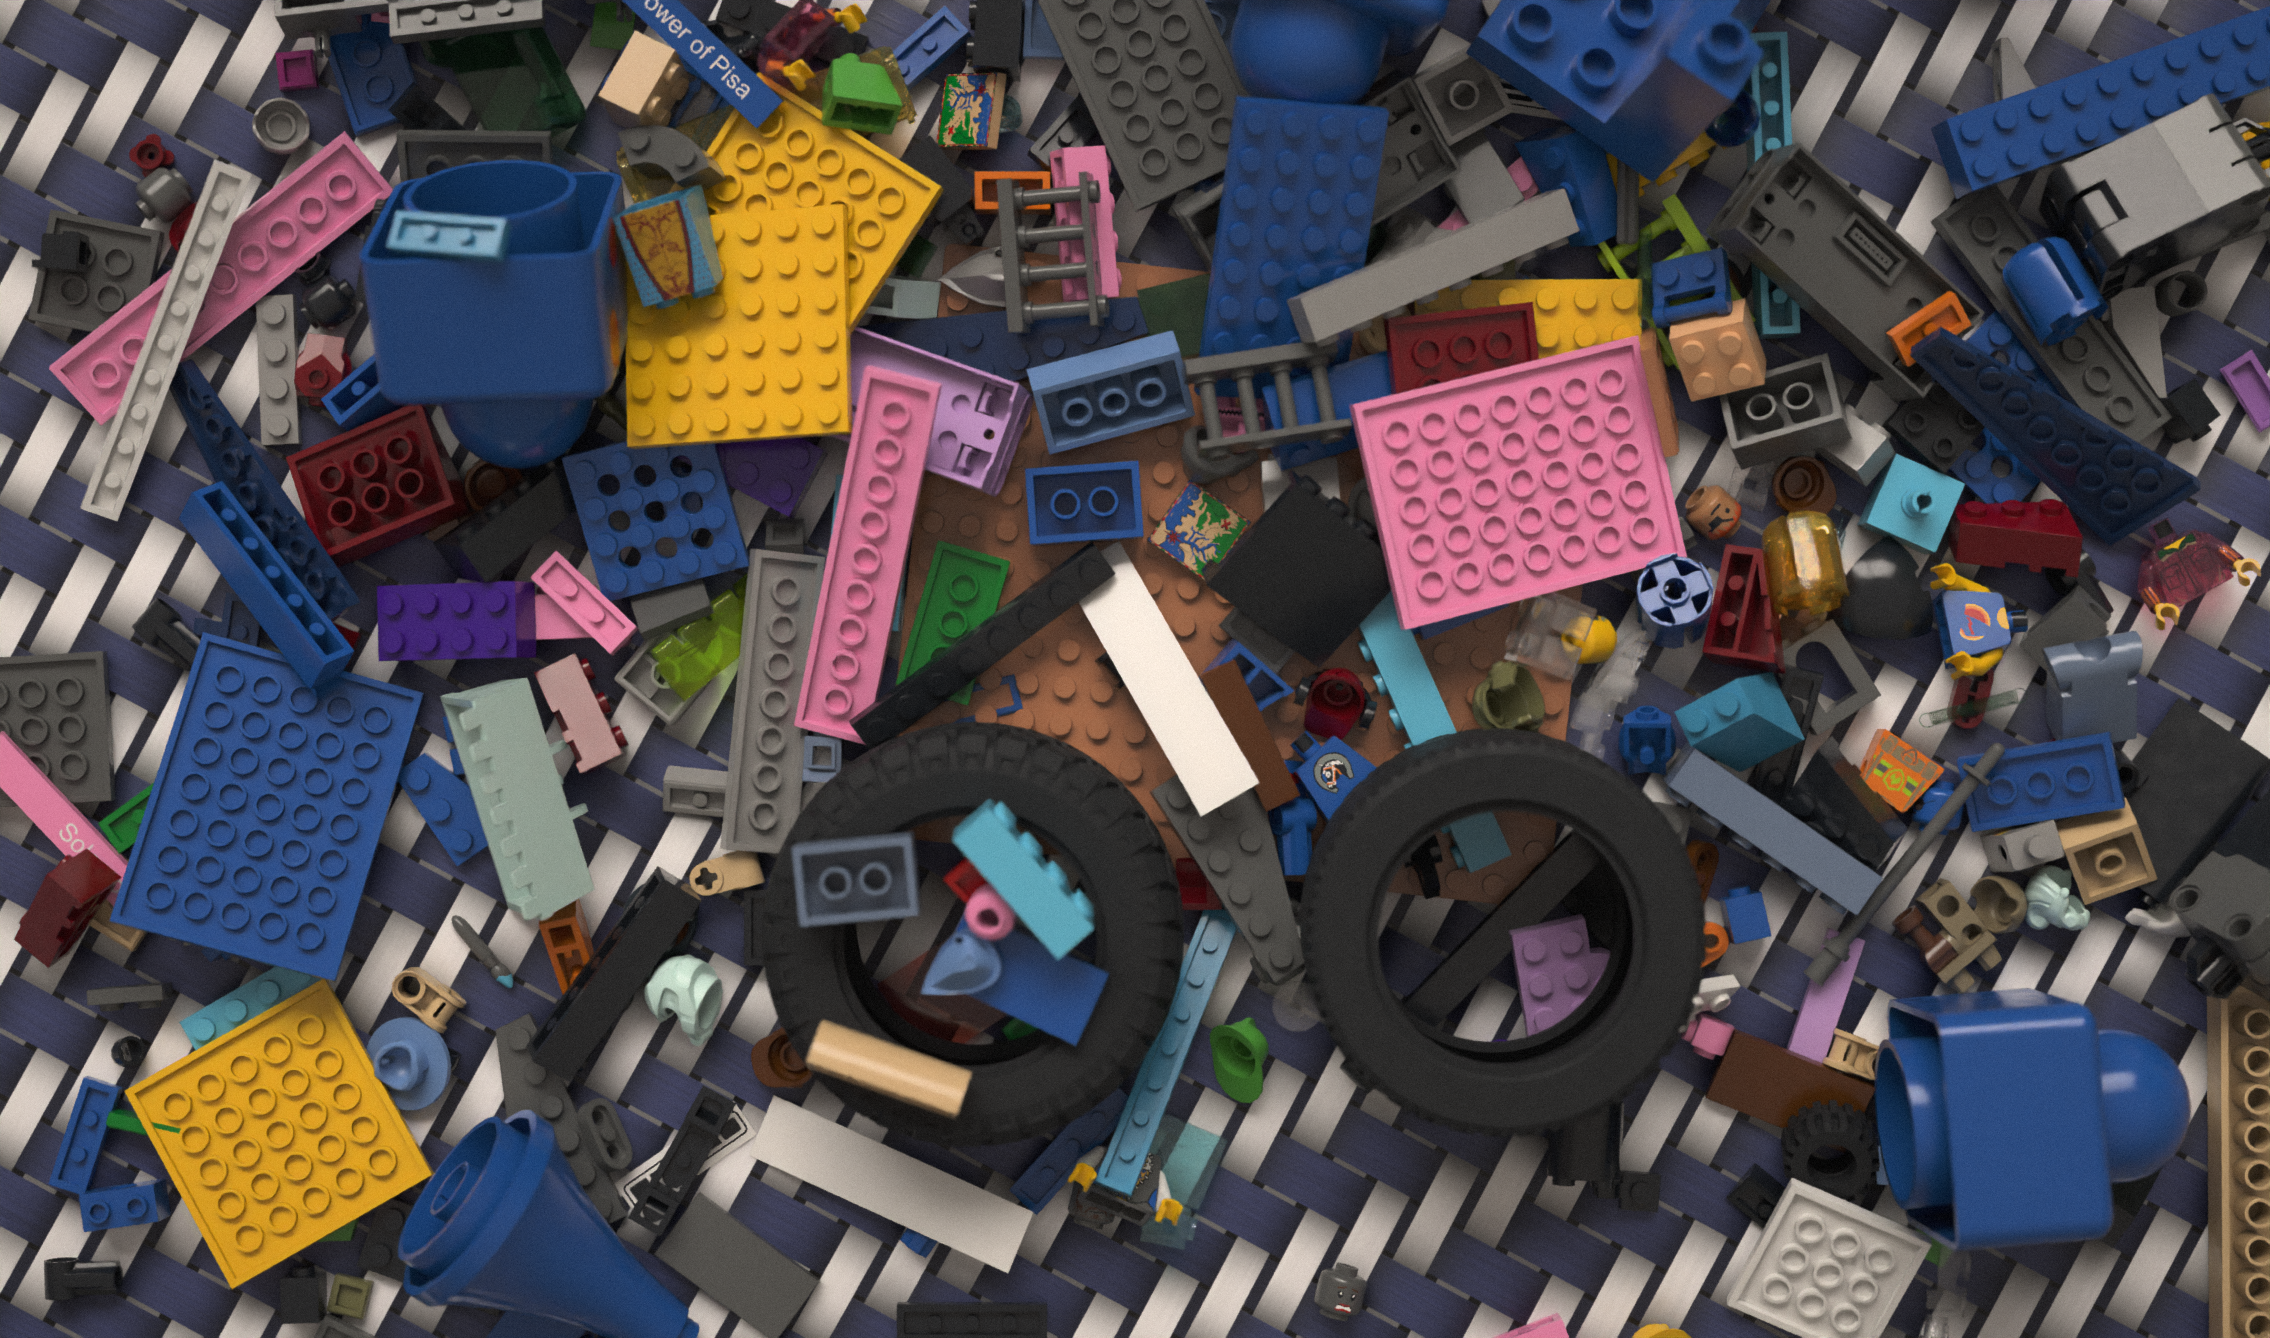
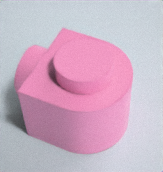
[1681,1012,1735,1060]

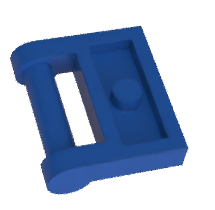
[1650,247,1732,329]

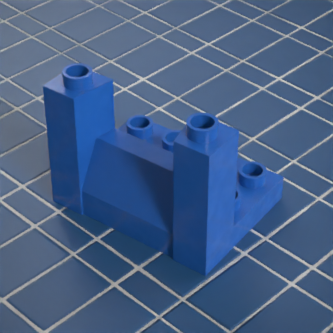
[1465,0,1771,183]

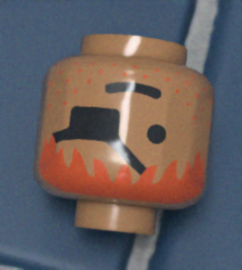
[1685,485,1742,540]

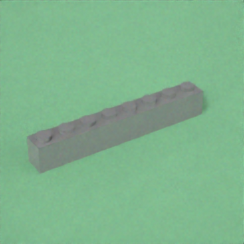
[1287,188,1580,347]

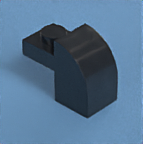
[388,82,467,130]

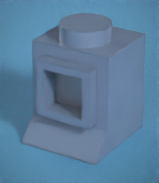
[802,731,844,782]

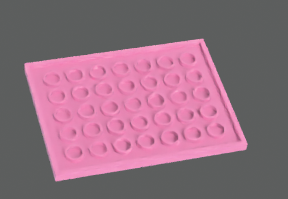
[1349,336,1687,630]

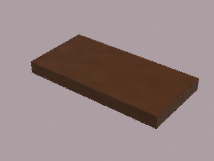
[1705,1029,1875,1153]

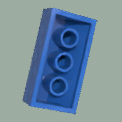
[1261,350,1392,471]

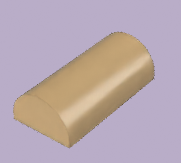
[806,1020,972,1119]

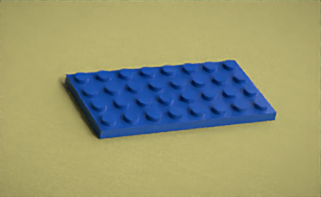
[1194,96,1389,399]

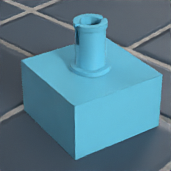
[1857,454,1965,555]

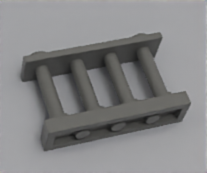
[996,171,1110,334]
[1182,341,1352,461]

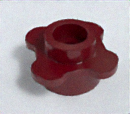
[129,134,175,177]

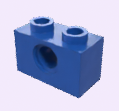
[79,1178,171,1232]

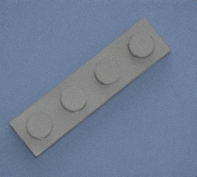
[256,294,302,446]

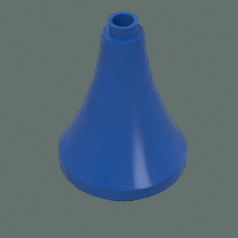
[398,1110,699,1338]

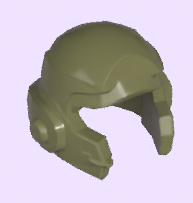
[1471,661,1545,733]

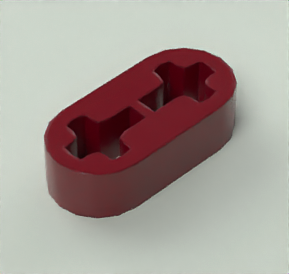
[1947,668,1994,729]

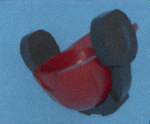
[1293,667,1377,740]

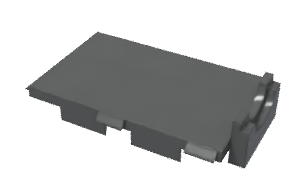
[1443,127,1525,224]

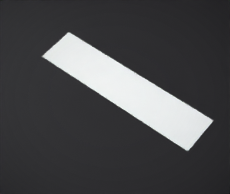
[1079,541,1259,816]
[749,1095,1034,1273]

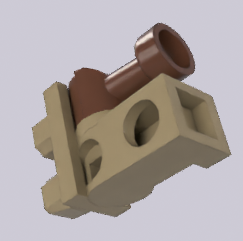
[1892,878,2002,994]

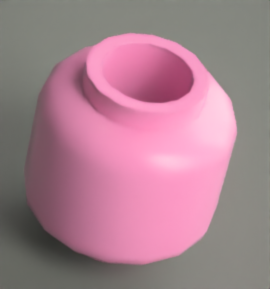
[965,883,1019,940]

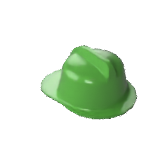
[1209,1017,1269,1103]

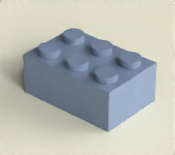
[792,832,922,927]

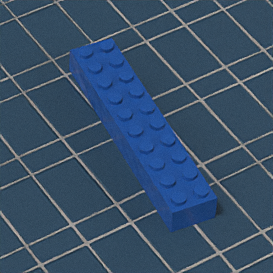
[1931,6,2270,199]

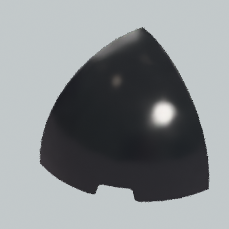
[1825,536,1933,640]

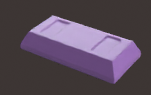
[2219,350,2270,433]

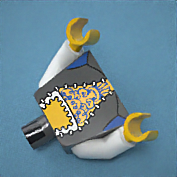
[1067,1139,1183,1227]

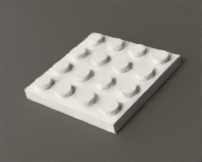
[1727,1178,1932,1338]

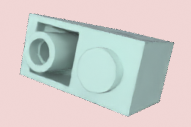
[865,275,941,319]

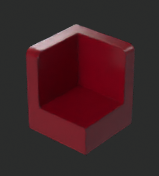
[1176,858,1222,910]

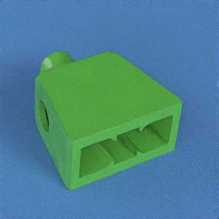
[822,53,903,135]

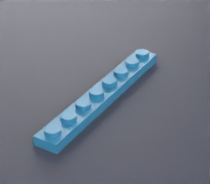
[1095,909,1237,1197]

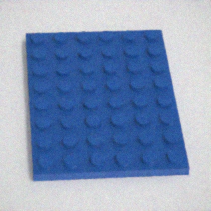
[109,632,424,983]

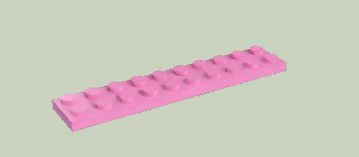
[49,131,393,425]
[794,365,942,745]

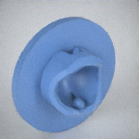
[366,1017,451,1110]

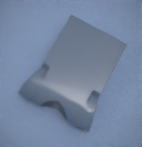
[2042,631,2143,743]

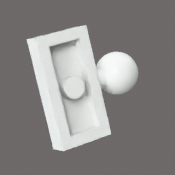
[1678,974,1741,1033]

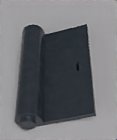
[2123,698,2270,911]

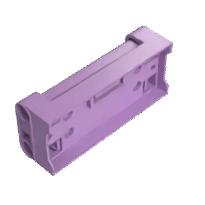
[828,327,1033,497]

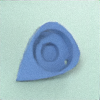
[921,928,1002,995]

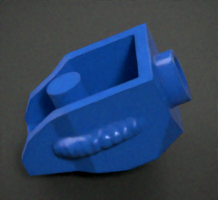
[1618,705,1676,775]

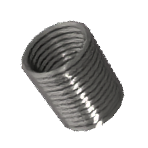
[2155,270,2208,317]

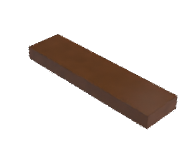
[1199,659,1300,812]

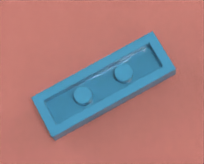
[387,210,511,263]

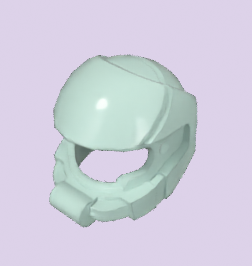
[644,954,723,1046]

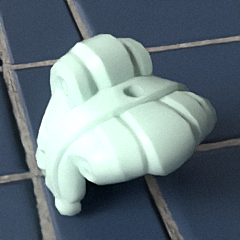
[2024,865,2090,931]

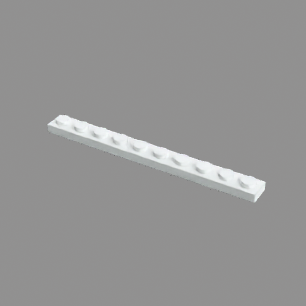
[81,159,251,521]

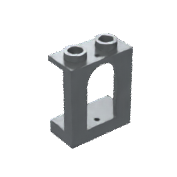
[1776,617,1881,736]

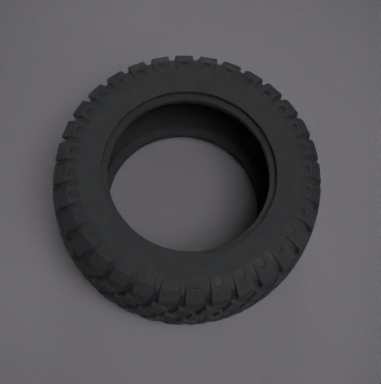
[762,722,1184,1147]

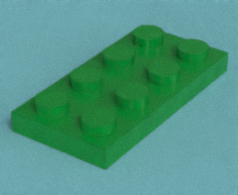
[896,540,1011,705]

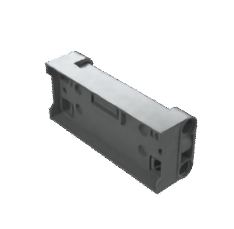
[1172,68,1462,274]
[1706,142,1985,403]

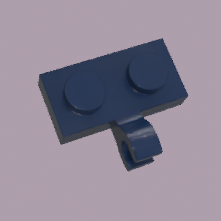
[193,592,262,647]

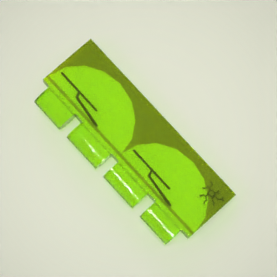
[651,573,748,702]

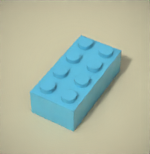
[953,799,1094,959]

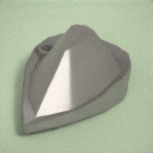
[938,246,1006,308]

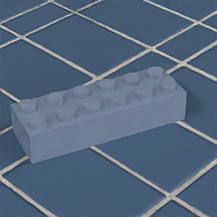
[1661,743,1883,915]

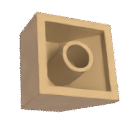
[2055,798,2158,905]

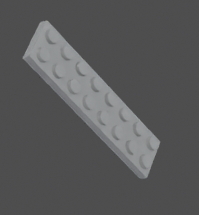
[720,549,825,854]

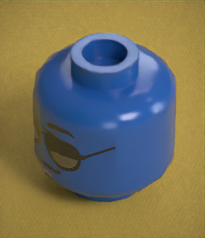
[1912,780,1964,836]

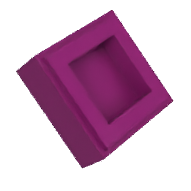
[276,49,319,92]

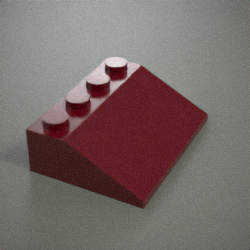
[286,405,472,568]

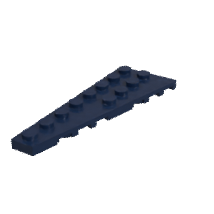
[856,297,1151,383]
[1910,327,2201,546]
[169,359,360,622]

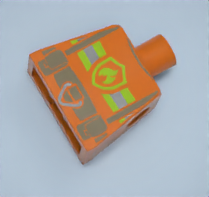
[1859,729,1945,814]

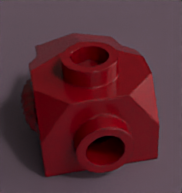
[294,333,353,408]

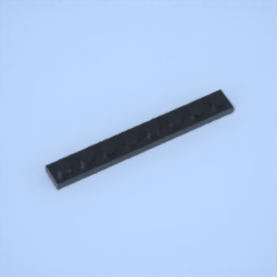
[849,541,1116,750]

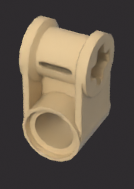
[689,851,765,896]
[392,967,466,1033]
[1822,1028,1879,1081]

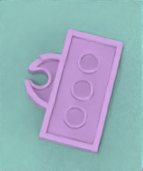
[1508,914,1611,1037]

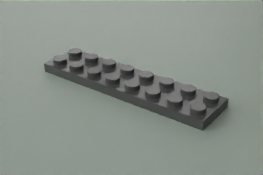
[1931,185,2172,443]

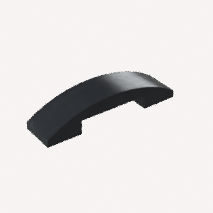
[628,1085,736,1237]

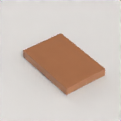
[1640,327,1679,457]

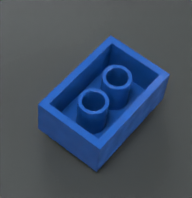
[1025,461,1144,546]

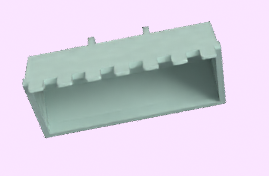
[440,678,594,921]

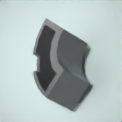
[618,125,726,191]

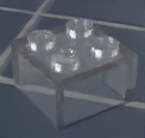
[1504,592,1597,681]

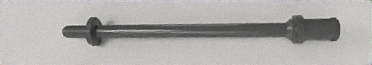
[1803,743,2005,987]

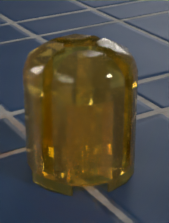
[1761,510,1850,616]

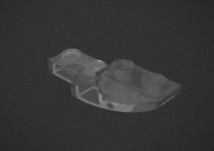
[1569,630,1649,760]

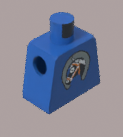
[1290,730,1377,823]

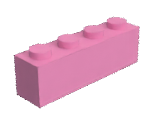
[1050,146,1122,302]

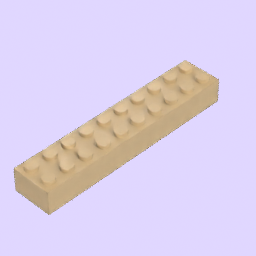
[2207,985,2270,1338]

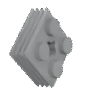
[614,629,720,725]

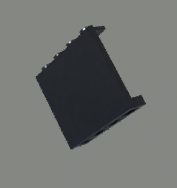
[1201,470,1391,668]

